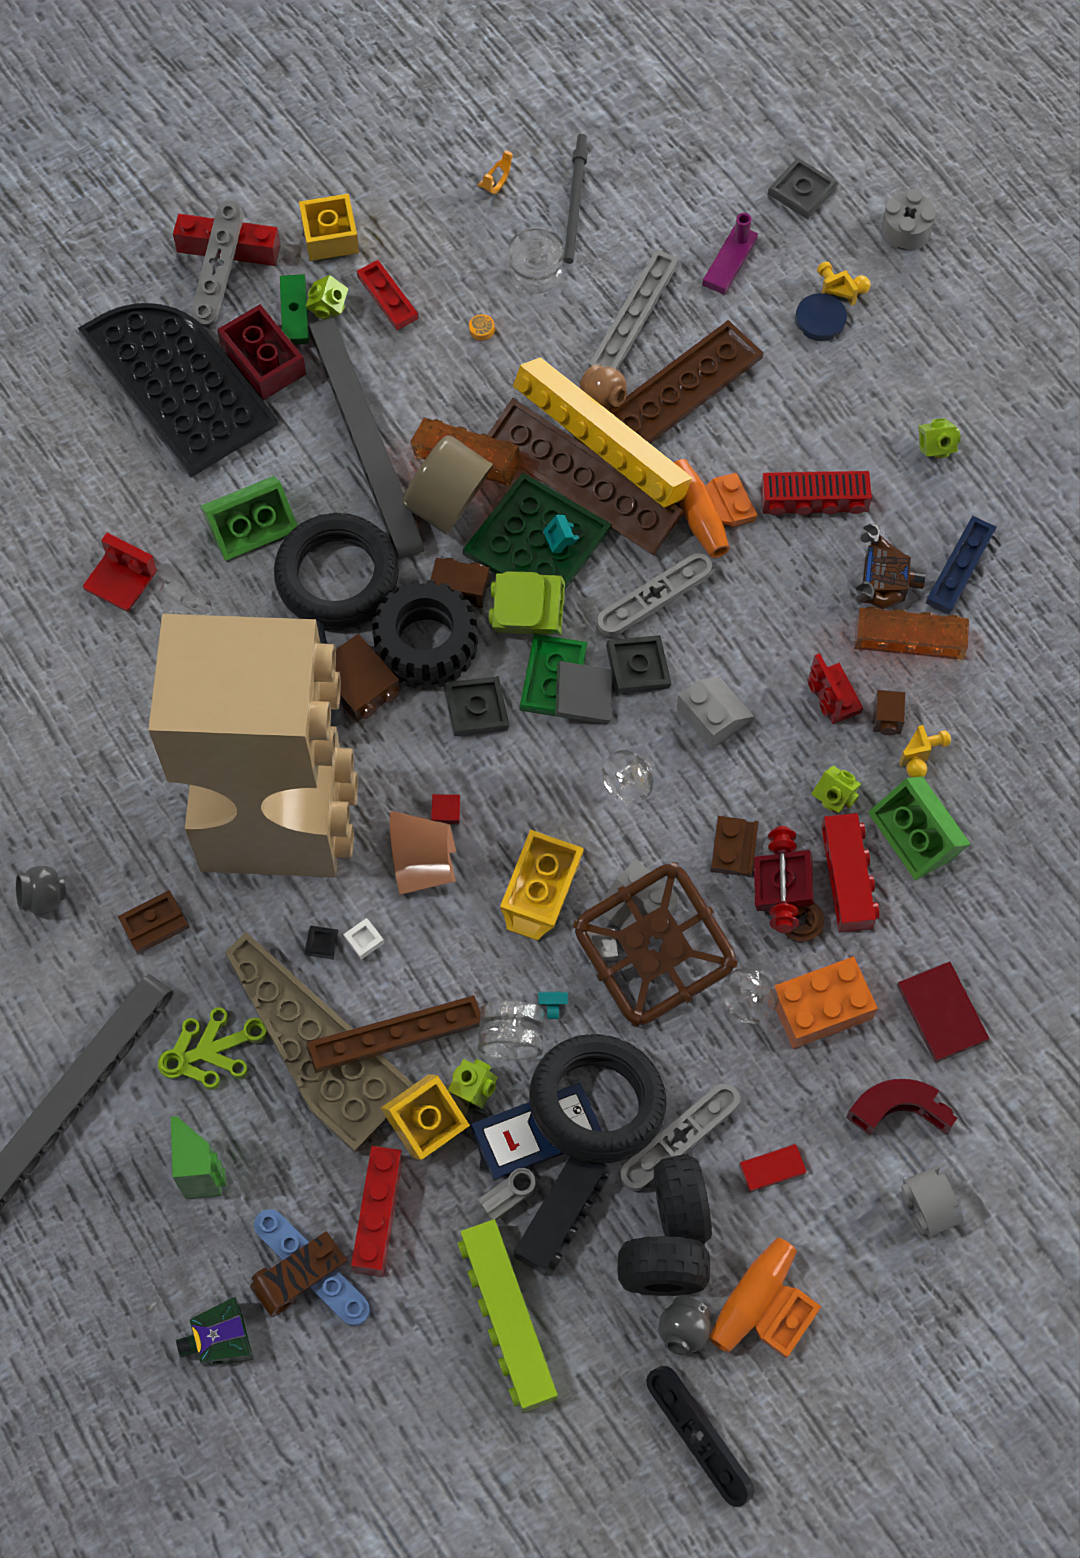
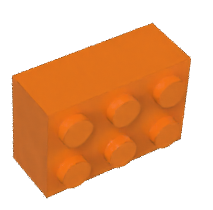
[770,956,878,1049]

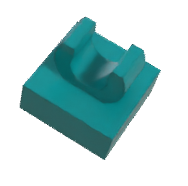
[543,515,579,553]
[538,991,568,1019]

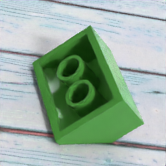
[200,476,297,561]
[868,777,970,880]
[171,1116,226,1199]

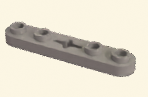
[191,200,244,327]
[597,553,712,637]
[620,1083,740,1191]

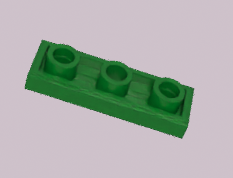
[280,274,309,344]

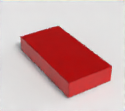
[739,1144,807,1193]

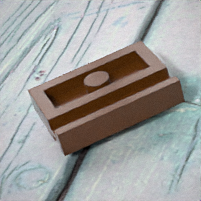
[711,816,759,877]
[118,890,189,955]

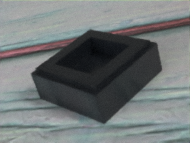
[305,925,339,960]

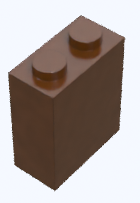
[335,633,400,723]

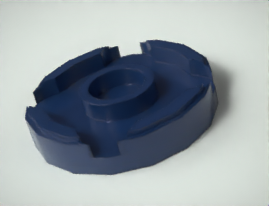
[795,293,847,341]

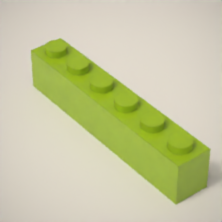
[457,1219,558,1413]

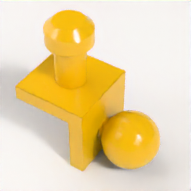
[817,262,871,306]
[899,725,951,778]

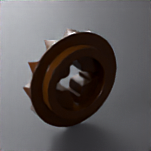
[784,902,824,943]

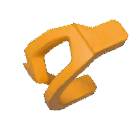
[477,151,513,194]

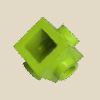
[306,275,348,320]
[918,418,961,458]
[811,765,861,813]
[448,1059,499,1109]

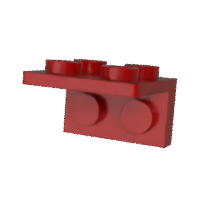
[83,532,157,612]
[807,653,863,724]

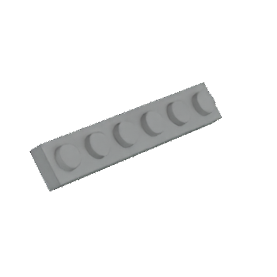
[589,249,679,370]

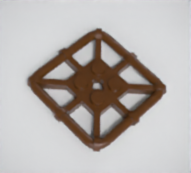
[573,861,738,1027]

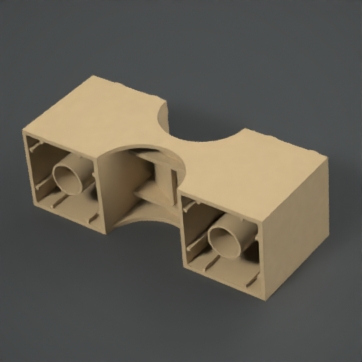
[148,614,358,877]

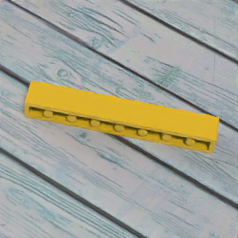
[513,357,692,508]

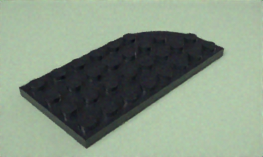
[78,303,278,478]

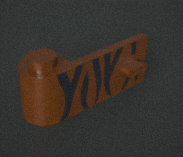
[250,1231,347,1318]

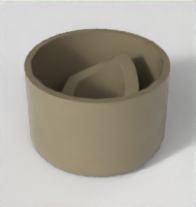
[402,436,494,535]

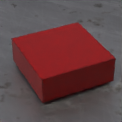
[431,794,461,824]

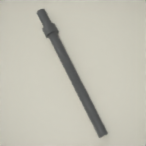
[564,134,588,264]

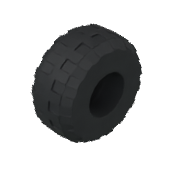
[654,1154,712,1245]
[617,1236,710,1296]

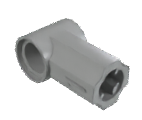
[478,1168,536,1221]

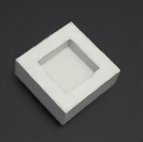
[343,918,384,960]
[587,929,618,962]

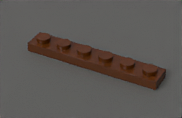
[306,995,484,1073]

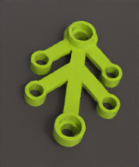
[158,1007,268,1090]

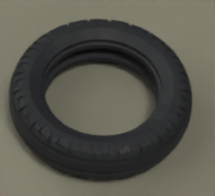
[274,513,399,629]
[529,1034,666,1164]

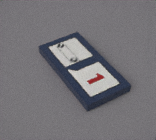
[471,1083,602,1181]

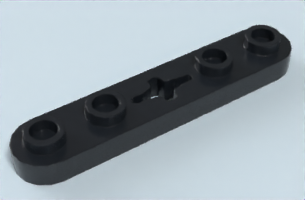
[646,1366,754,1507]

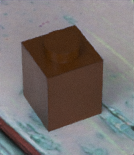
[873,690,905,735]

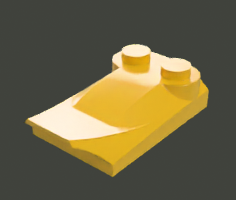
[500,829,584,940]

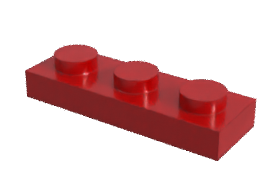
[356,260,418,331]

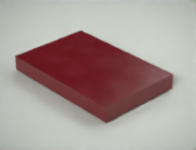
[897,961,990,1063]

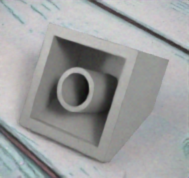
[677,677,754,749]
[601,860,679,931]

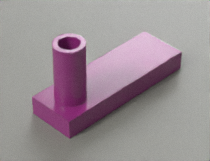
[702,213,758,295]

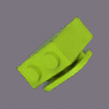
[489,572,565,635]

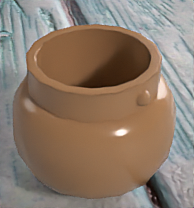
[580,364,627,410]

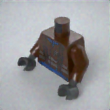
[856,523,925,610]

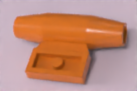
[673,459,758,558]
[709,1237,822,1358]

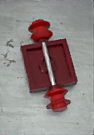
[754,826,814,933]

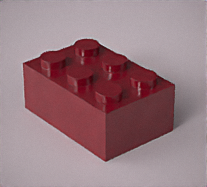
[217,304,306,400]

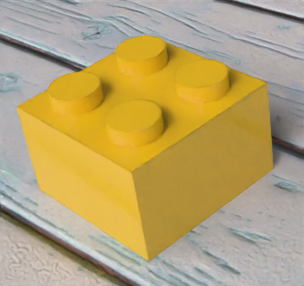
[299,193,359,261]
[380,1074,470,1160]

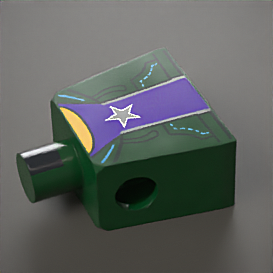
[176,1297,254,1366]

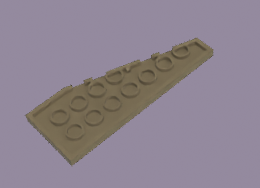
[225,932,414,1153]

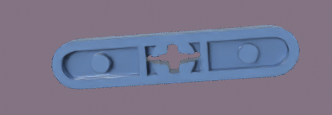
[254,1209,370,1327]

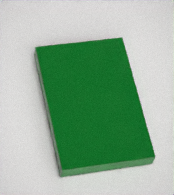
[519,634,588,719]

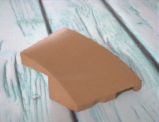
[390,811,456,895]

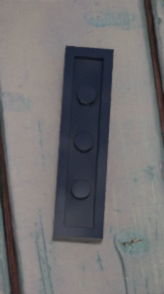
[925,515,997,615]

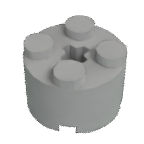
[882,189,936,251]
[900,1166,964,1237]

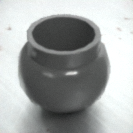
[16,866,66,914]
[658,1296,711,1355]

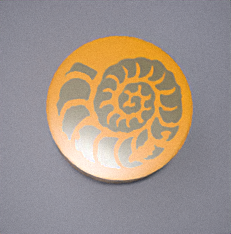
[469,314,495,341]

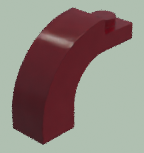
[846,1079,958,1135]

